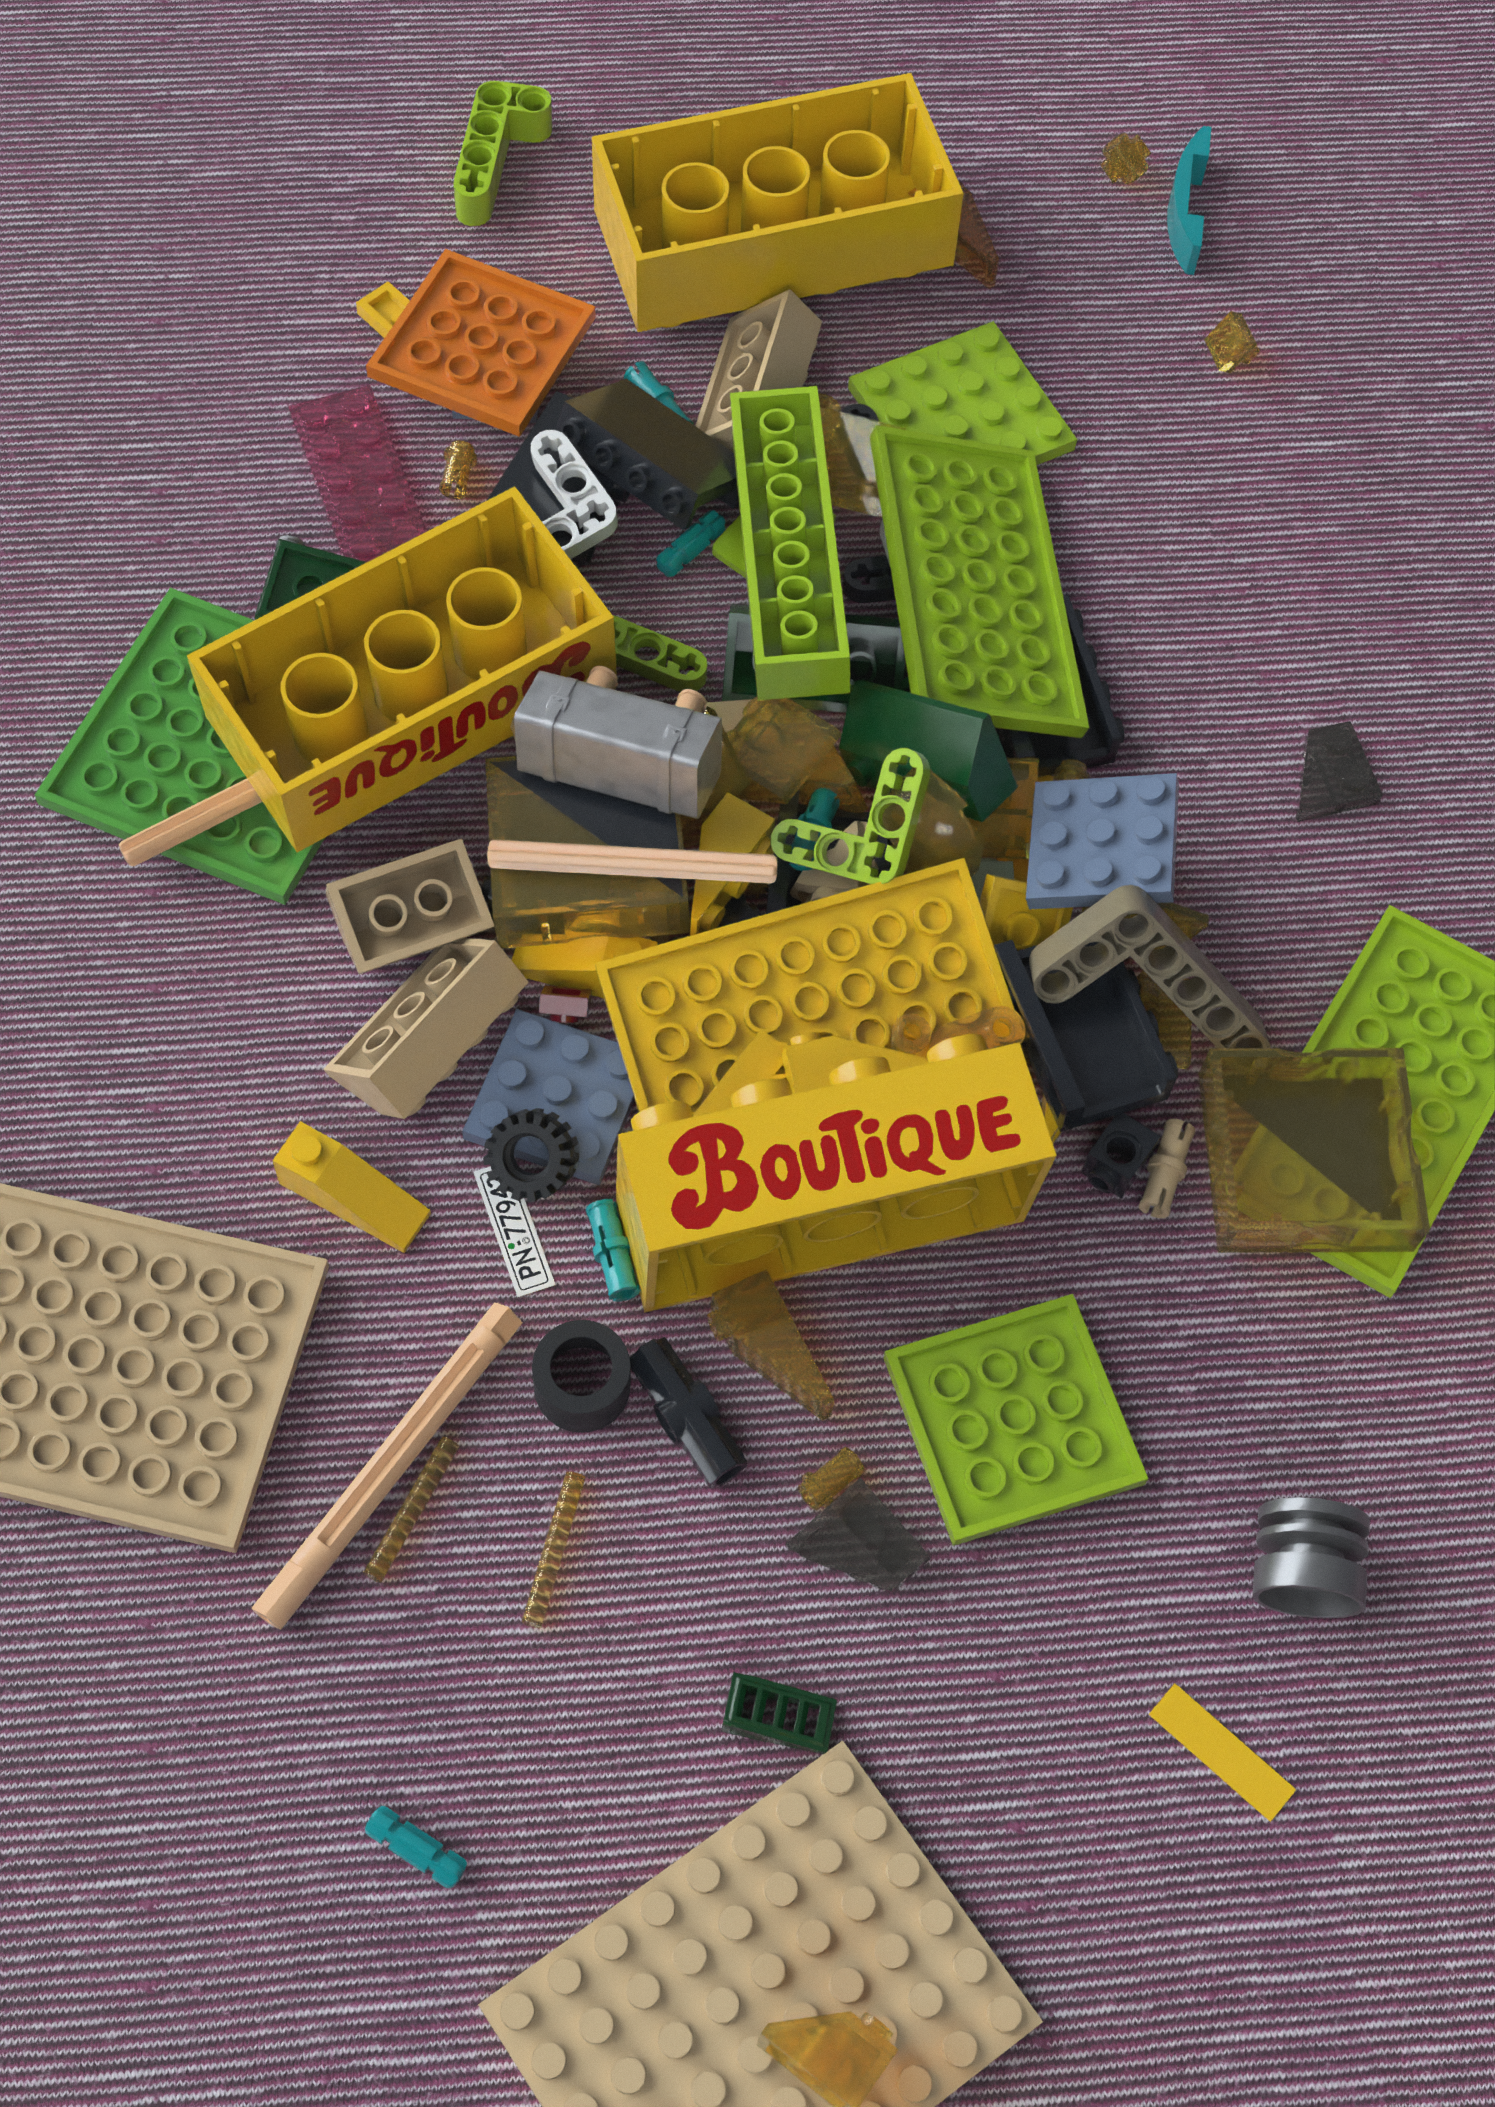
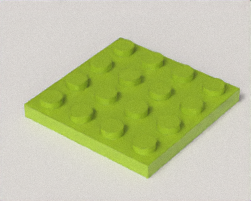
[848,321,1077,465]
[883,1294,1148,1546]

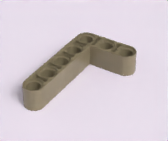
[1029,885,1271,1070]

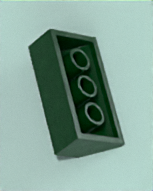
[722,604,905,713]
[839,679,1018,823]

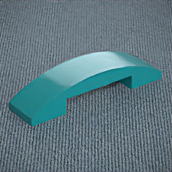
[1167,126,1212,275]

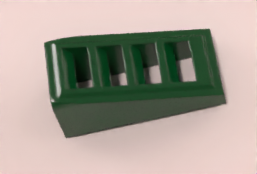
[721,1672,837,1754]

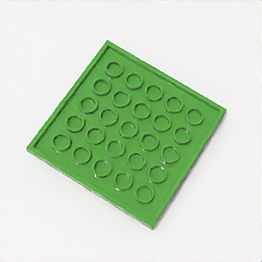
[35,587,325,905]

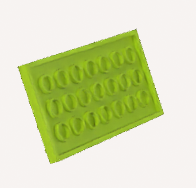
[869,425,1090,738]
[1216,905,1495,1299]

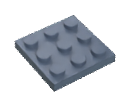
[1026,773,1179,909]
[462,1009,635,1186]

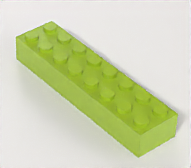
[730,386,850,701]

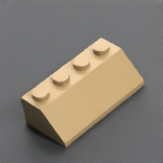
[695,289,822,453]
[323,938,529,1119]

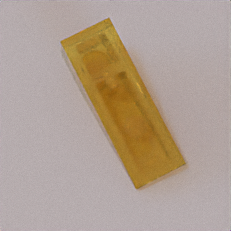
[706,1269,835,1421]

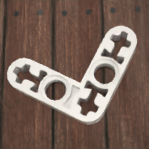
[531,430,618,559]

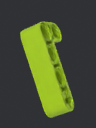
[454,81,552,226]

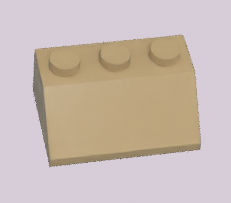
[326,838,495,975]

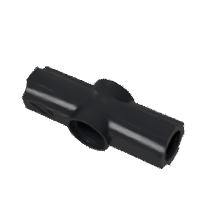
[630,1337,747,1489]

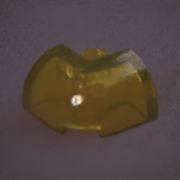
[882,768,984,876]

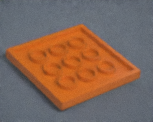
[366,249,596,437]

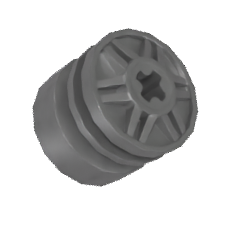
[1252,1497,1370,1618]

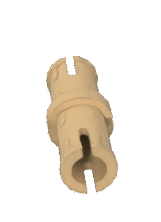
[1139,1119,1196,1218]

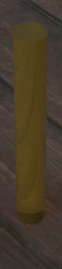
[363,1437,459,1583]
[521,1471,586,1628]

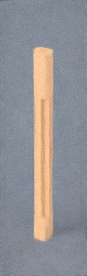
[252,1302,523,1630]

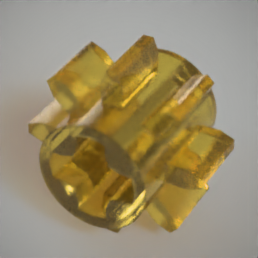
[1100,132,1151,185]

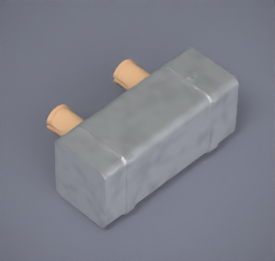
[514,666,722,819]

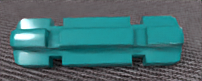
[656,510,726,577]
[365,1806,467,1889]

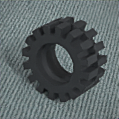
[483,1108,579,1202]

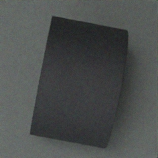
[532,1320,631,1433]

